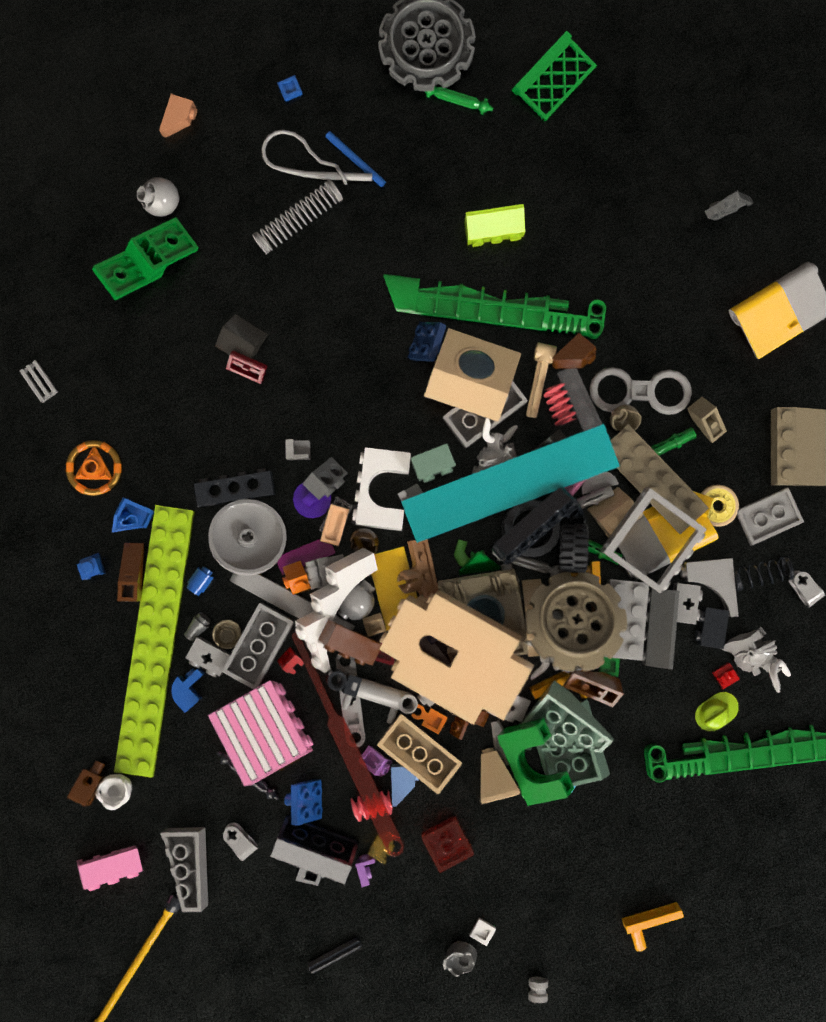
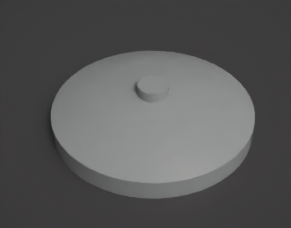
[209,499,286,575]

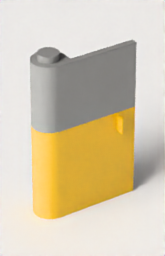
[729,262,826,359]
[618,507,718,580]

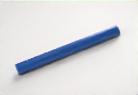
[325,131,386,187]

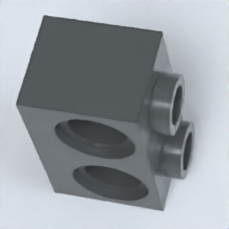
[303,457,348,500]

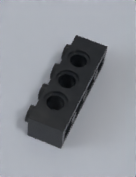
[194,468,276,507]

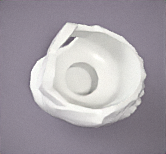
[95,774,132,810]

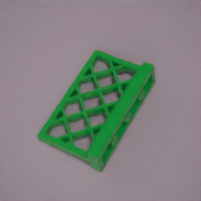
[511,31,597,121]

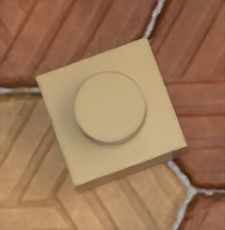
[363,613,386,637]

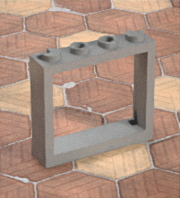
[600,487,707,593]

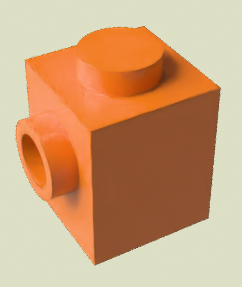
[282,560,311,595]

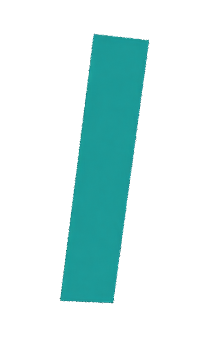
[401,424,620,543]

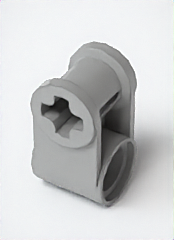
[788,571,825,607]
[223,822,258,861]

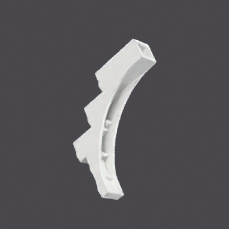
[295,548,378,673]

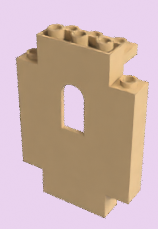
[379,590,534,725]

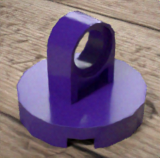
[293,482,331,518]

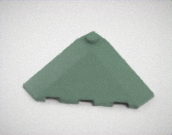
[520,681,613,752]

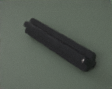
[308,937,362,973]

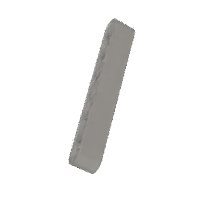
[230,573,355,630]

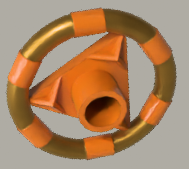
[66,440,121,496]

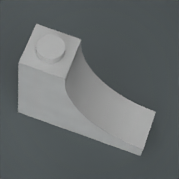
[680,558,738,617]

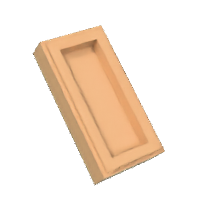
[320,504,349,546]

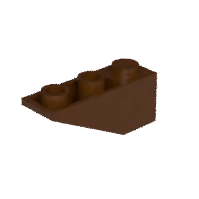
[117,543,144,602]

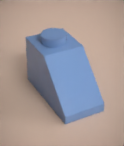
[391,764,419,807]

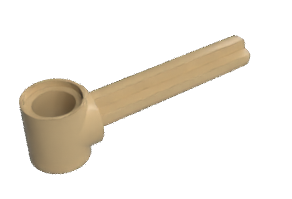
[526,342,557,418]

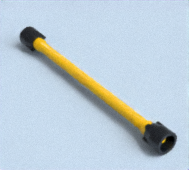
[94,892,181,1022]

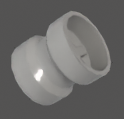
[528,977,548,1003]

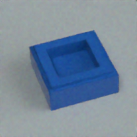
[277,75,303,102]

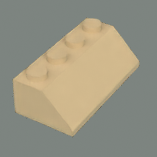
[377,714,462,794]

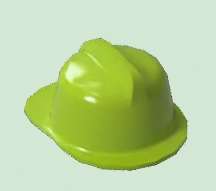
[695,692,738,731]

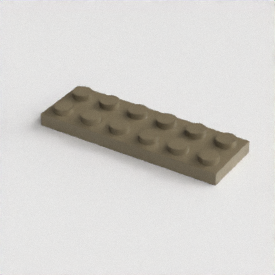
[611,424,709,534]

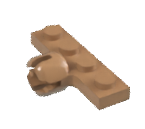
[397,539,439,606]

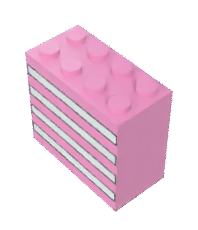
[208,681,314,786]

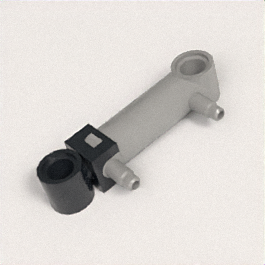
[325,668,418,724]

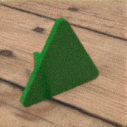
[459,550,501,575]

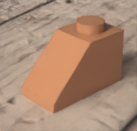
[159,94,197,137]

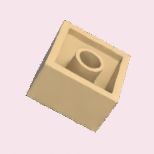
[587,487,643,538]

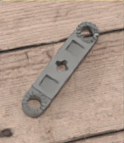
[336,654,365,748]

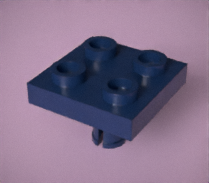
[408,322,446,362]

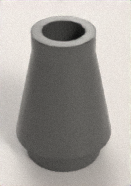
[184,612,211,641]

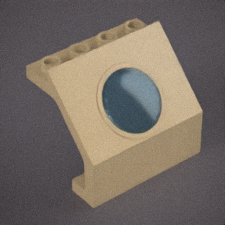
[424,328,521,422]

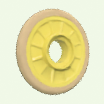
[701,485,739,527]

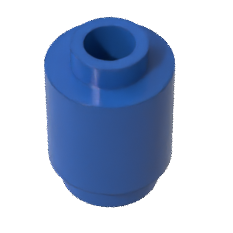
[186,566,214,596]

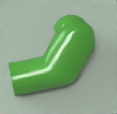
[454,539,471,567]

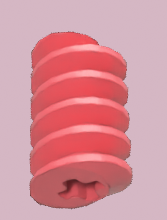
[543,383,577,426]
[351,790,393,822]

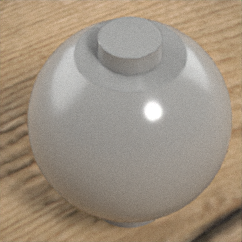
[137,177,179,217]
[338,580,375,620]

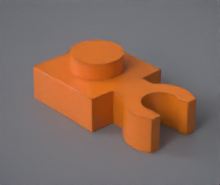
[411,704,448,734]

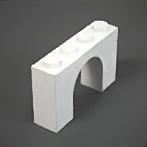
[353,448,411,531]

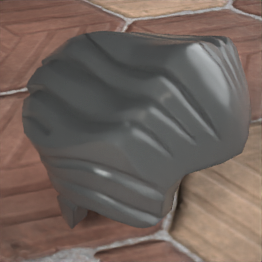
[443,941,477,977]

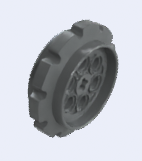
[378,0,475,91]

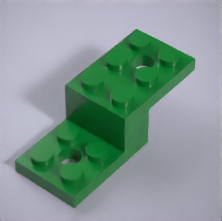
[92,217,199,300]

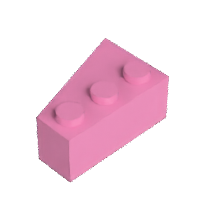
[76,846,143,891]

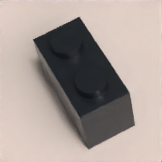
[695,607,729,649]

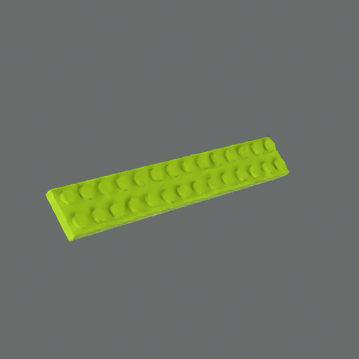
[114,505,195,778]

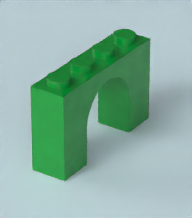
[497,718,575,806]

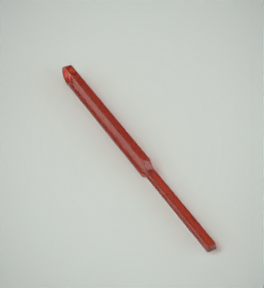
[292,632,404,856]

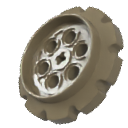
[525,572,627,672]

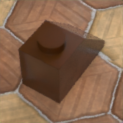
[552,333,596,369]

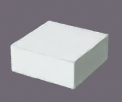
[469,918,496,946]

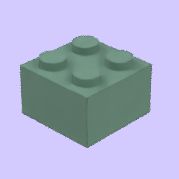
[411,444,456,483]

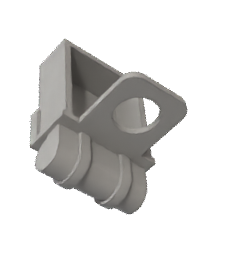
[304,554,344,589]

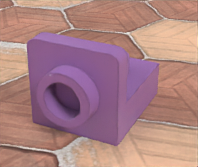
[358,745,392,777]
[356,854,375,887]

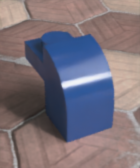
[172,668,205,713]

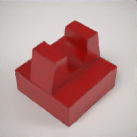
[277,647,304,675]
[712,662,739,689]

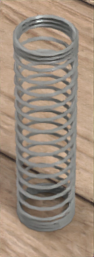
[252,179,343,254]

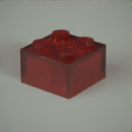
[421,815,474,873]

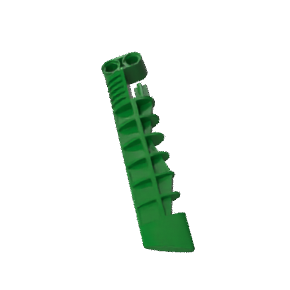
[384,274,606,339]
[644,725,826,782]

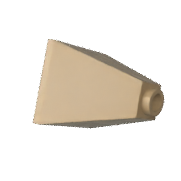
[481,748,520,804]

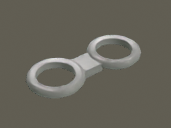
[589,367,692,415]

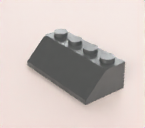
[640,588,679,669]

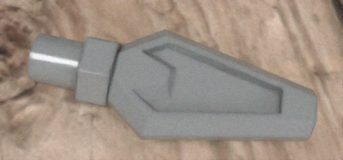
[491,720,510,765]

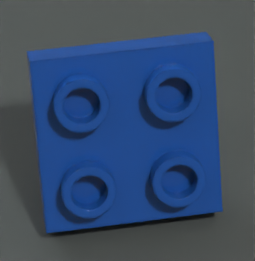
[284,779,322,825]

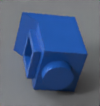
[77,553,106,580]

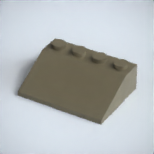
[771,407,826,486]

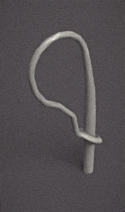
[262,130,373,185]

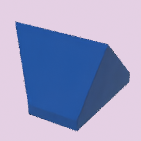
[112,497,154,532]

